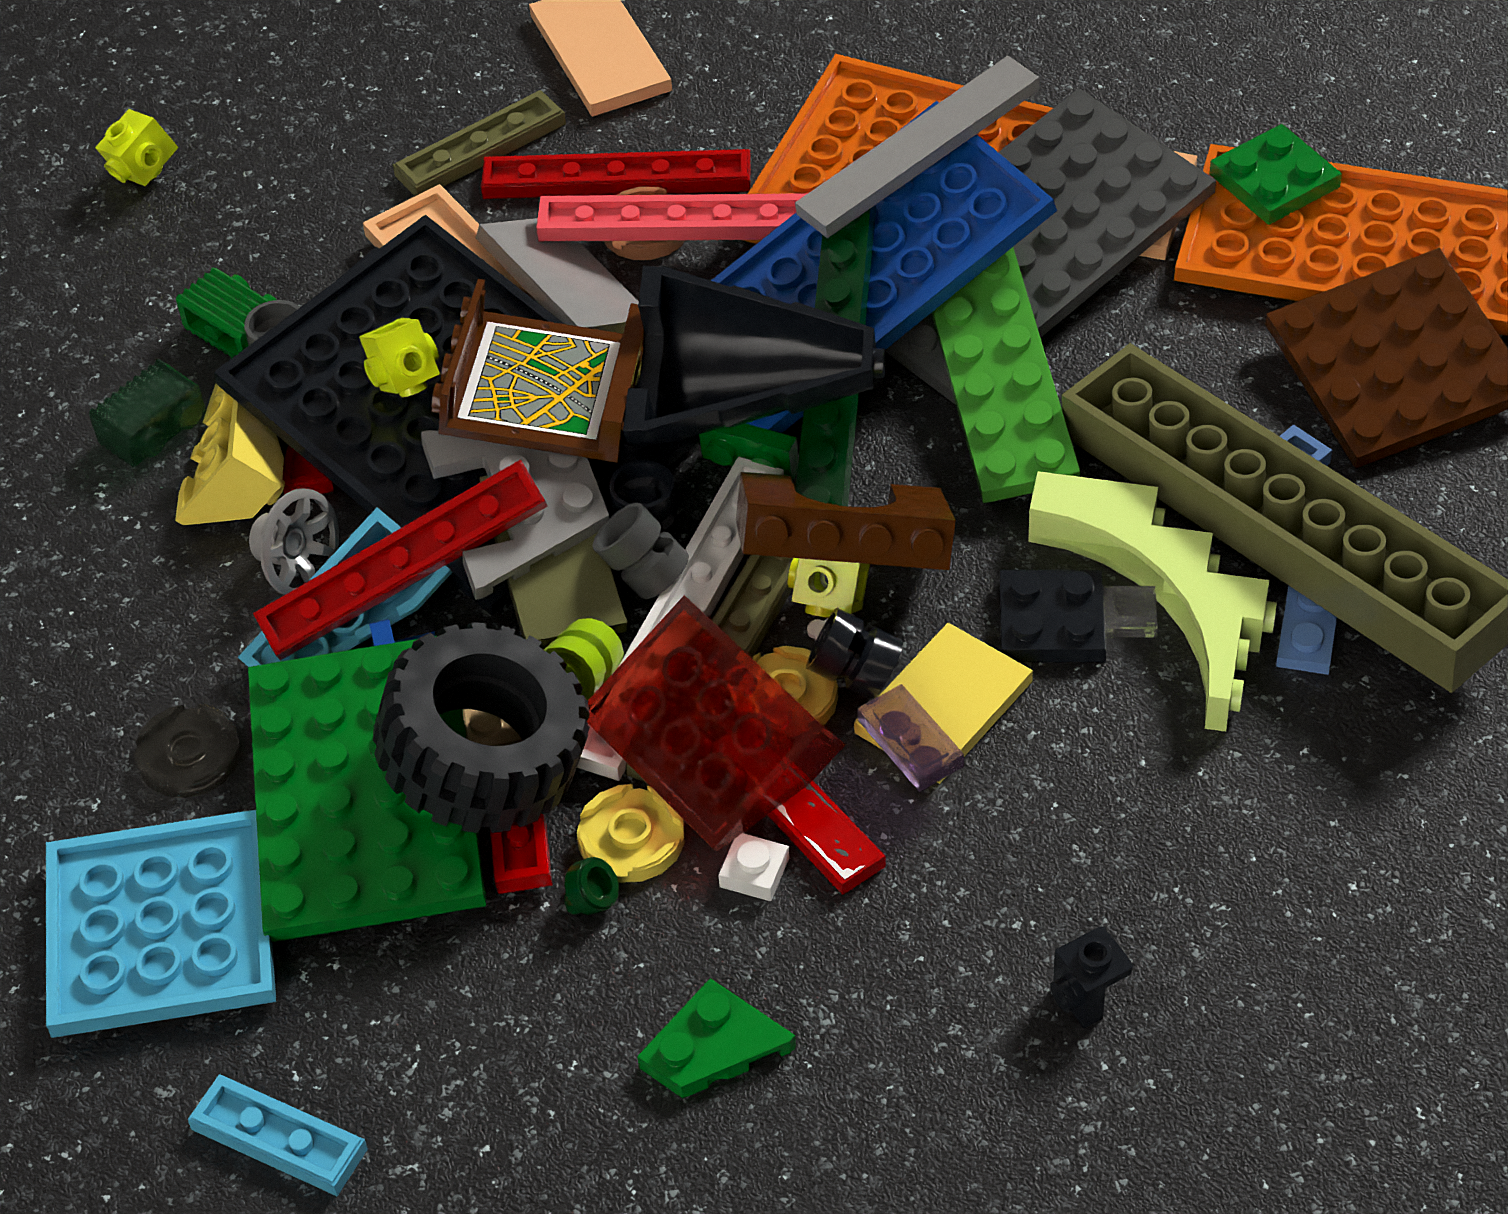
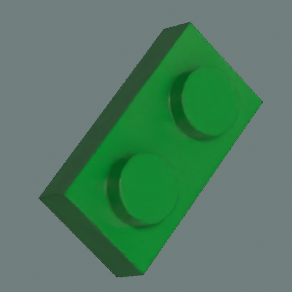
[699,423,799,482]

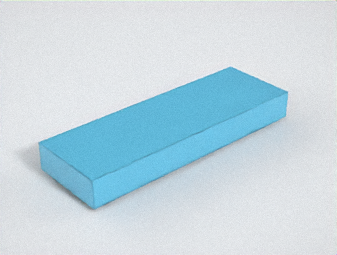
[188,1074,368,1196]

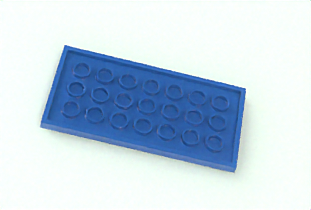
[711,101,1057,433]

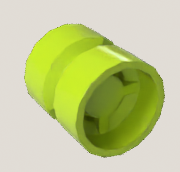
[544,618,624,702]

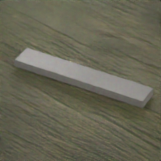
[795,56,1040,238]

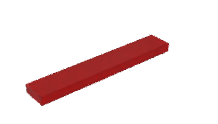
[481,149,751,199]
[253,459,548,661]

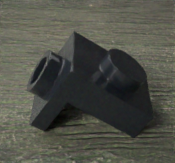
[1050,926,1133,1028]

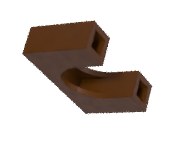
[736,472,956,570]

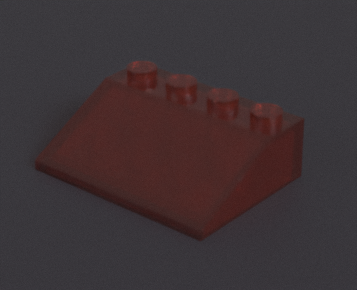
[587,595,846,851]

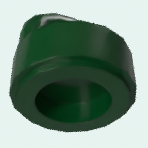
[564,857,619,915]

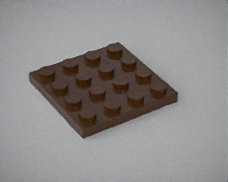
[1265,248,1508,469]

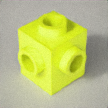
[95,109,179,186]
[359,318,440,398]
[787,558,870,618]

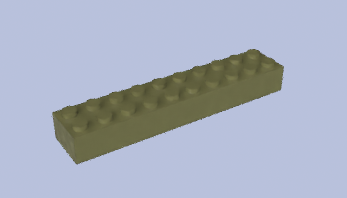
[1062,343,1508,693]

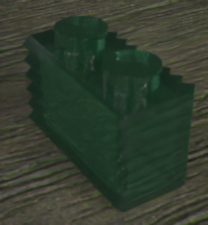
[89,359,206,468]

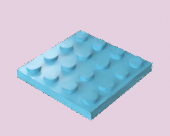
[46,810,276,1038]

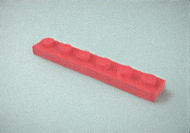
[536,193,808,242]

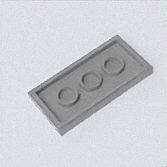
[476,218,639,333]

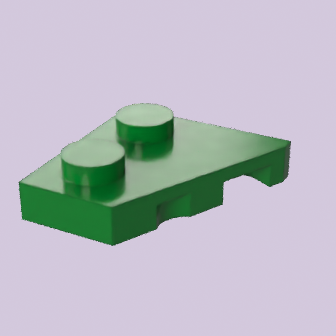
[637,978,796,1099]

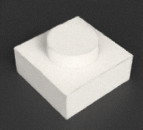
[719,832,789,901]

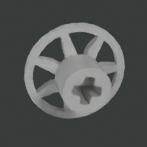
[249,488,339,595]

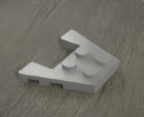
[421,430,609,600]

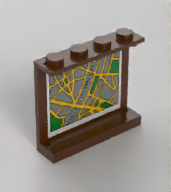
[431,279,645,463]

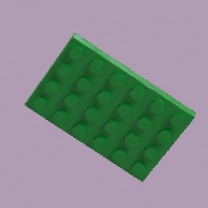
[248,636,486,942]

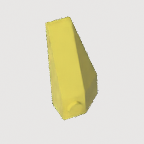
[175,384,285,526]

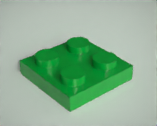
[1209,124,1342,225]

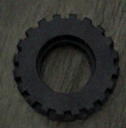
[373,623,590,833]

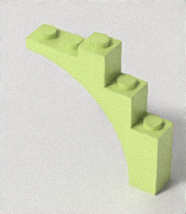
[1028,471,1277,732]

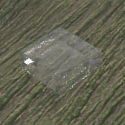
[1103,586,1158,637]

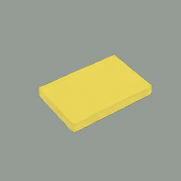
[854,623,1033,784]

